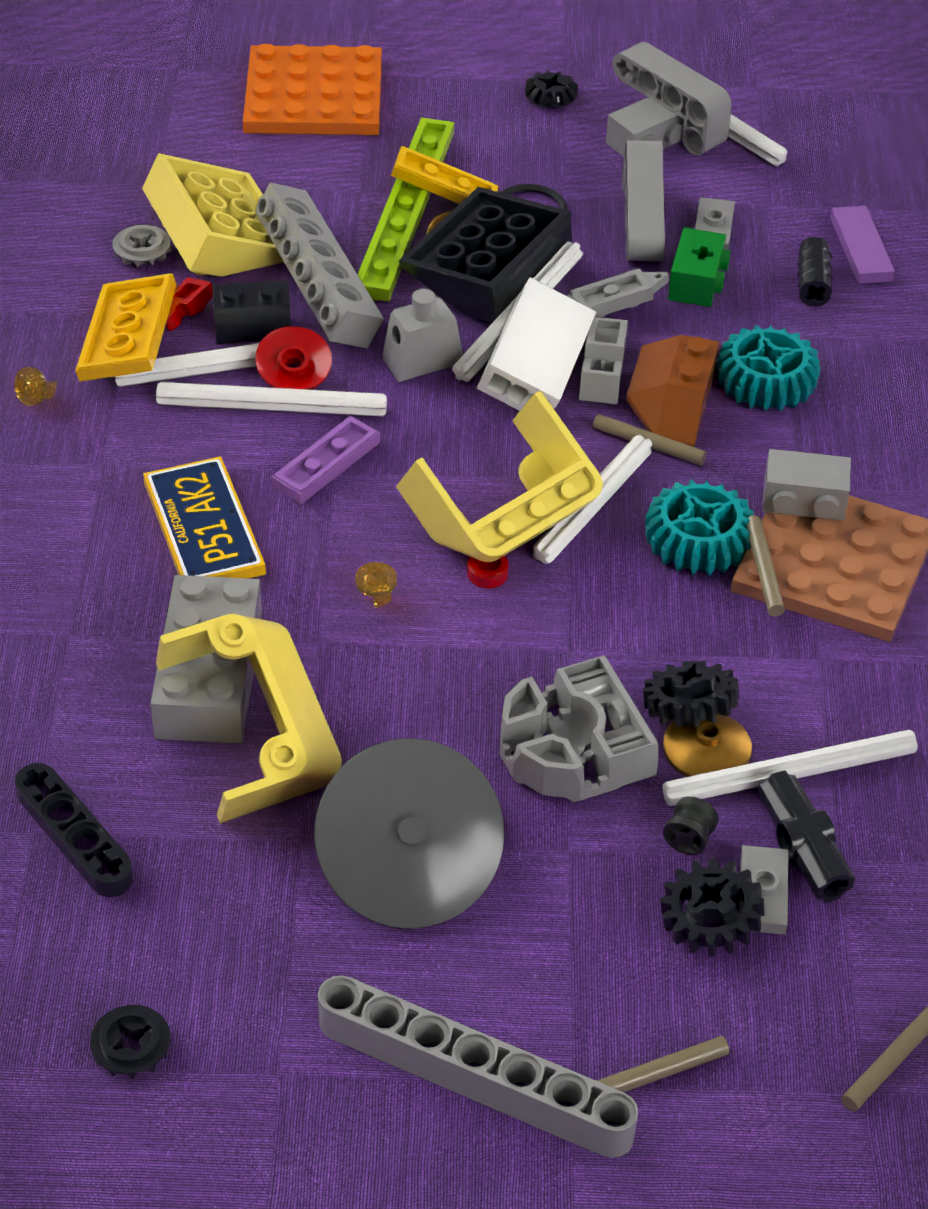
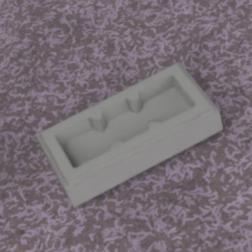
[695,197,735,249]
[739,845,788,935]

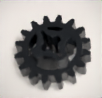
[643,661,739,727]
[660,858,765,956]

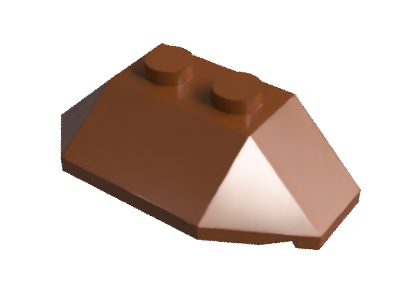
[626,335,722,447]

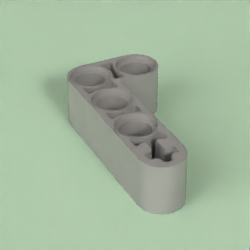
[612,42,731,156]
[622,140,665,262]

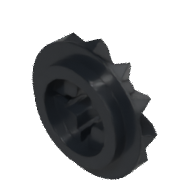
[524,70,578,108]
[90,1005,171,1079]

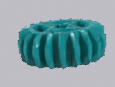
[716,325,821,412]
[645,479,754,576]

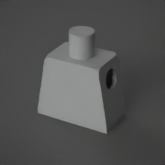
[383,289,463,382]

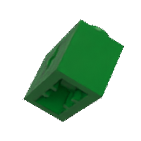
[668,227,731,307]

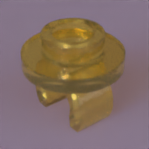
[14,367,58,406]
[355,562,397,609]

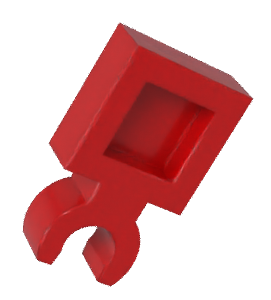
[165,277,213,331]

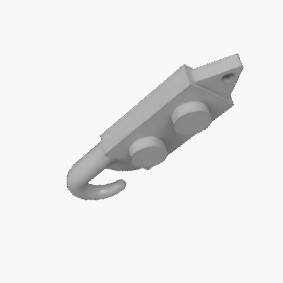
[567,268,669,317]

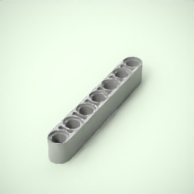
[318,975,638,1158]

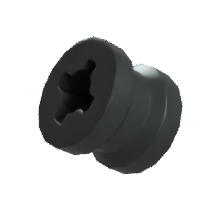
[663,797,719,855]

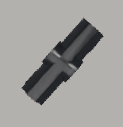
[758,770,855,902]

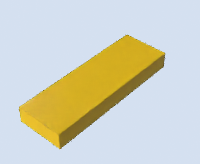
[391,146,499,204]

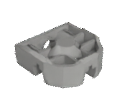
[499,655,658,802]

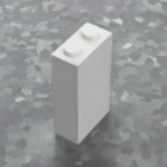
[476,277,596,411]

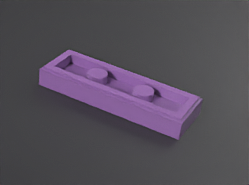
[830,205,895,284]
[271,415,380,505]

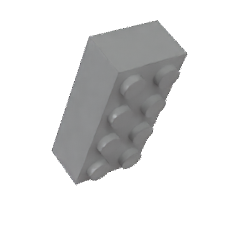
[150,575,262,744]

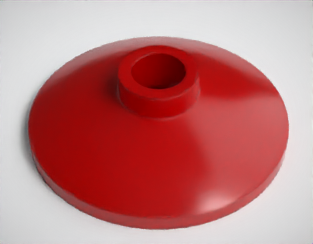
[255,326,332,390]

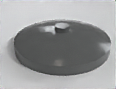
[314,738,504,929]

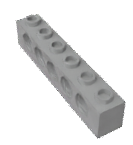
[255,182,384,349]

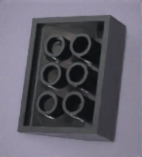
[399,187,572,323]

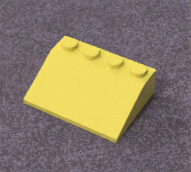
[142,153,284,277]

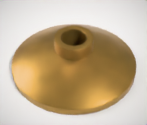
[663,714,752,777]

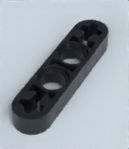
[15,763,133,897]

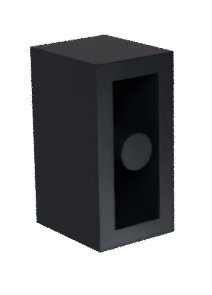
[212,280,291,344]

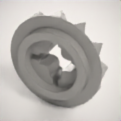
[112,225,171,268]

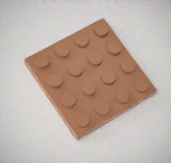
[731,495,928,642]

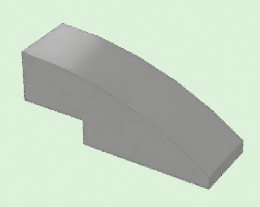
[579,317,628,404]

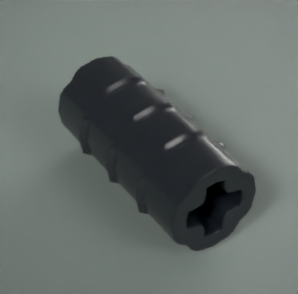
[797,237,833,306]

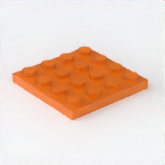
[243,44,382,135]

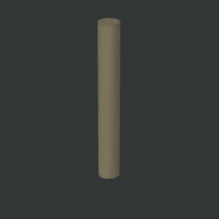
[593,414,707,466]
[746,515,785,617]
[841,1006,928,1112]
[597,1036,729,1092]

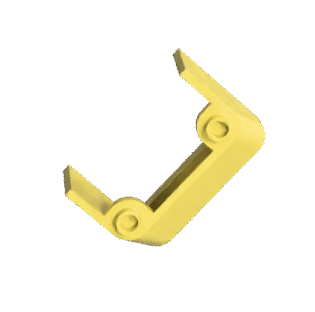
[396,390,603,562]
[156,614,342,823]

